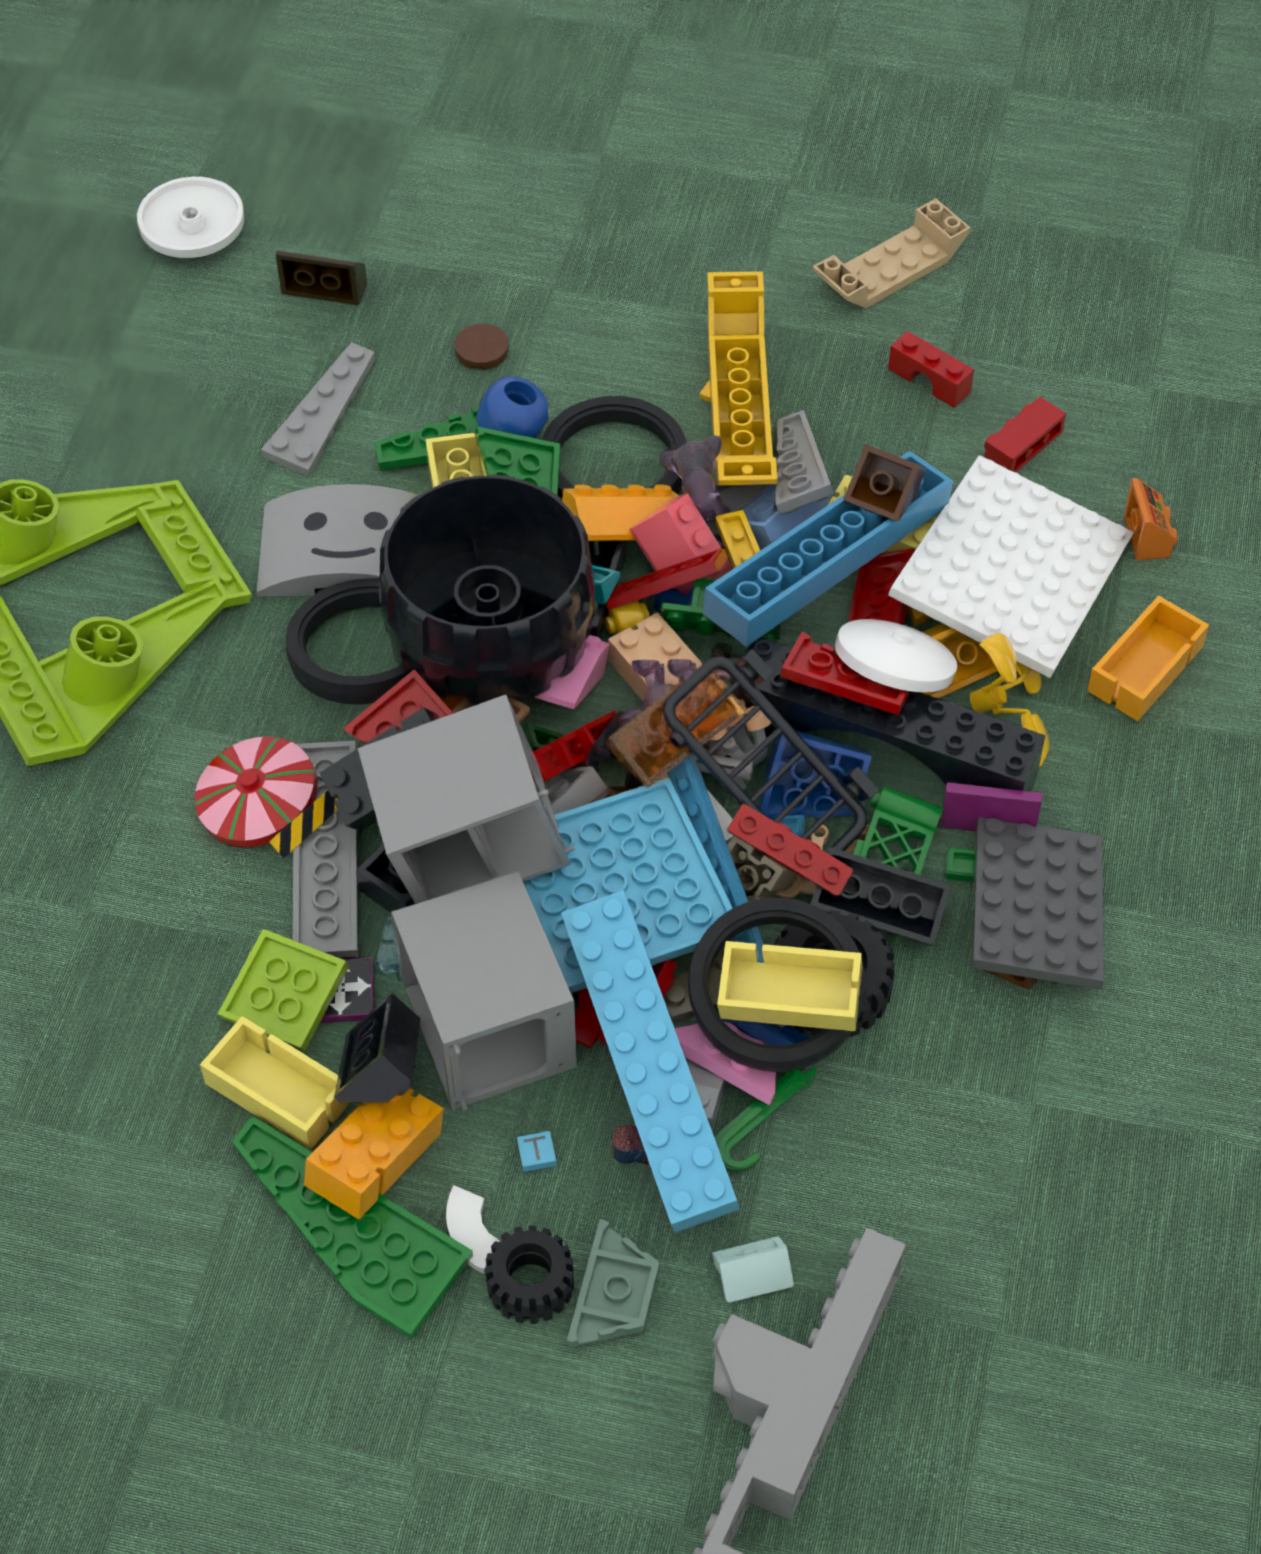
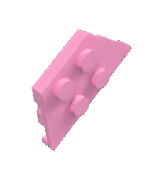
[674,1022,776,1105]

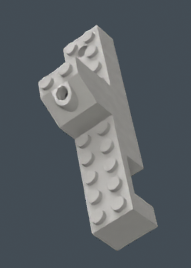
[693,1228,906,1554]

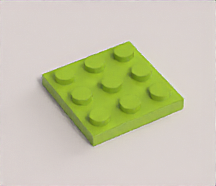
[218,929,350,1052]

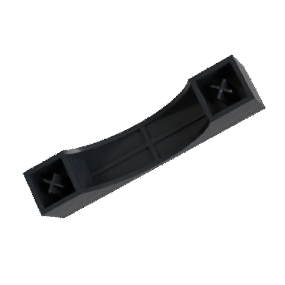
[730,637,1046,792]

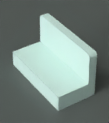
[712,1236,794,1302]

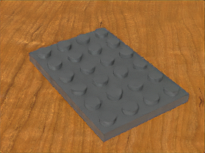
[971,817,1104,989]

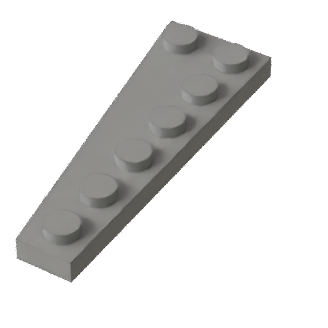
[261,342,375,477]
[775,410,834,514]

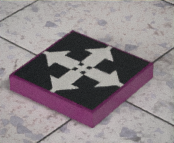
[320,958,374,1023]

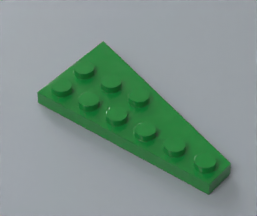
[474,426,560,495]

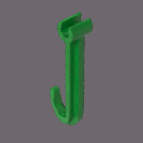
[715,1067,817,1172]

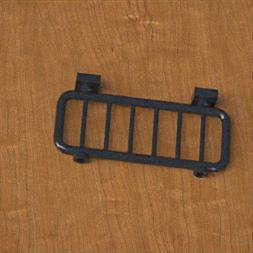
[663,649,879,851]

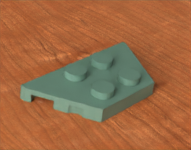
[567,1219,660,1347]

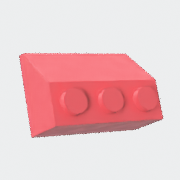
[629,493,733,596]

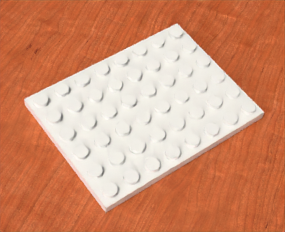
[888,455,1134,678]

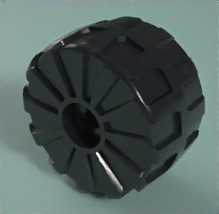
[379,475,595,706]

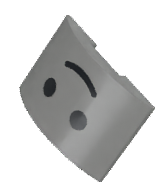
[256,484,419,596]

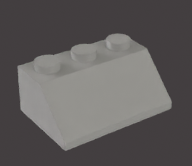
[545,766,608,815]

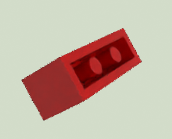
[984,396,1066,472]

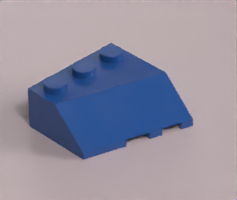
[758,730,872,819]

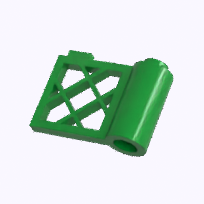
[853,785,943,875]

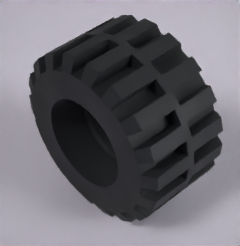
[485,1225,574,1324]

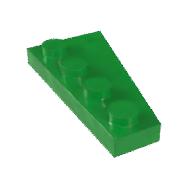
[374,406,479,471]

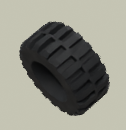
[773,910,895,1037]

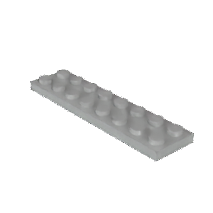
[292,741,358,958]

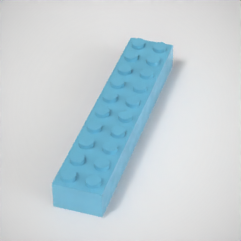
[561,890,740,1233]

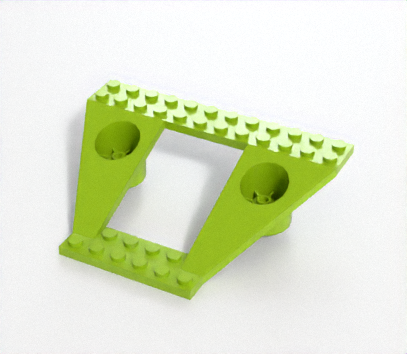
[0,479,252,766]

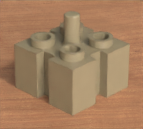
[728,836,797,902]

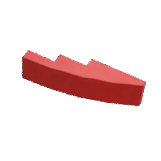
[533,710,616,781]

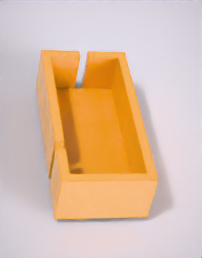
[1087,595,1209,721]
[304,1088,444,1219]

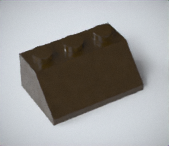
[275,251,367,305]

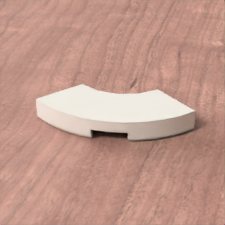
[446,1186,500,1275]

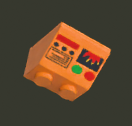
[1123,478,1177,561]

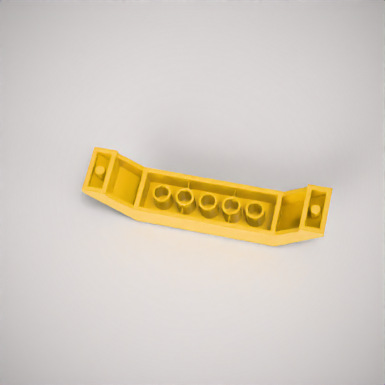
[707,271,777,485]

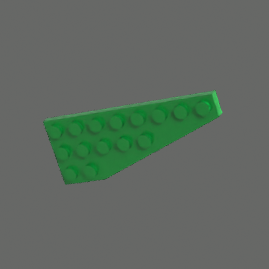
[232,1115,473,1339]

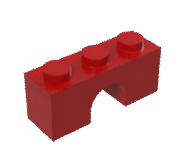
[888,331,974,408]

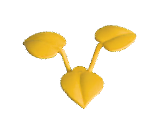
[970,633,1049,767]

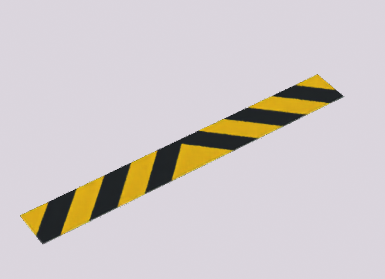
[269,790,338,859]

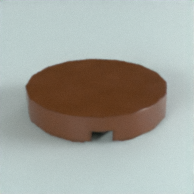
[455,324,509,369]

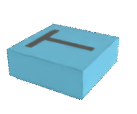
[517,1131,557,1172]

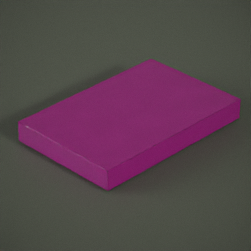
[940,783,1042,831]

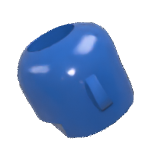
[476,376,549,439]

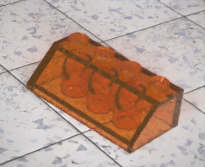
[604,668,746,788]

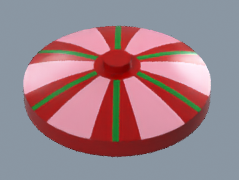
[195,737,318,847]

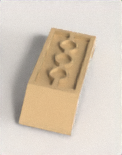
[813,199,971,308]

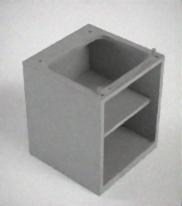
[358,695,575,904]
[391,871,577,1111]

